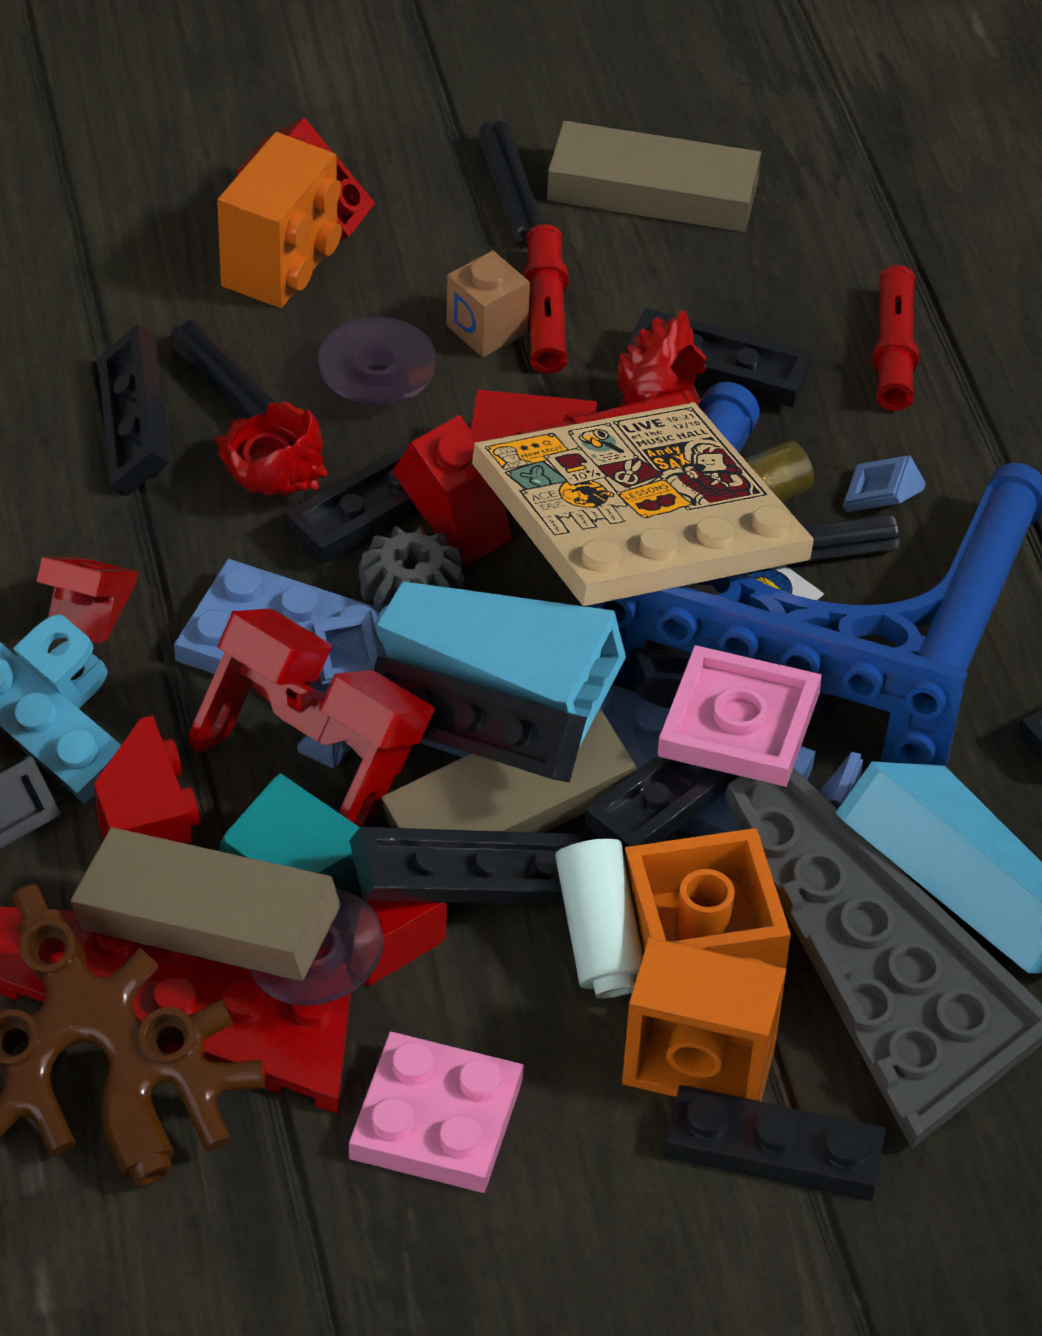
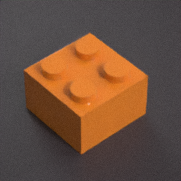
[217,132,342,309]
[624,828,791,968]
[622,937,786,1101]

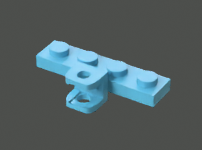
[0,614,121,805]

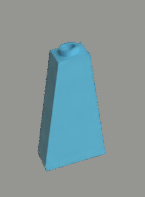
[377,581,626,747]
[836,762,1042,973]

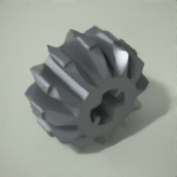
[359,525,464,612]

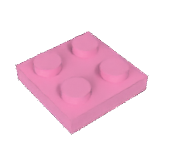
[658,645,822,787]
[349,1031,524,1193]

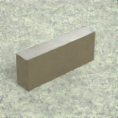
[547,121,761,232]
[382,708,637,833]
[70,827,341,982]

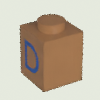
[446,250,530,358]

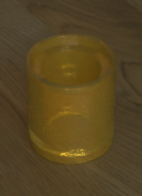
[745,440,814,502]

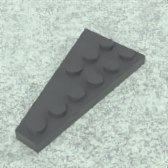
[725,768,1042,1149]

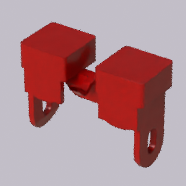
[189,609,435,827]

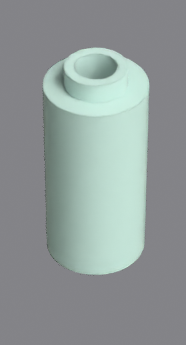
[555,839,643,998]

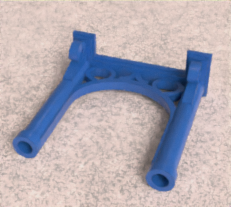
[586,382,1042,767]

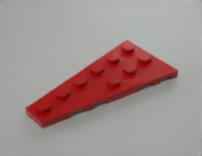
[0,906,356,1114]

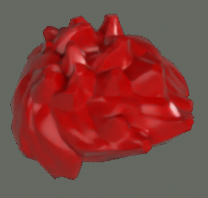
[616,311,707,406]
[215,401,328,496]

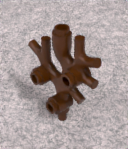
[0,884,265,1187]

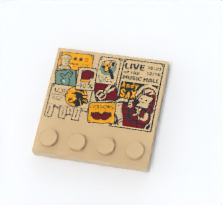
[472,402,814,606]

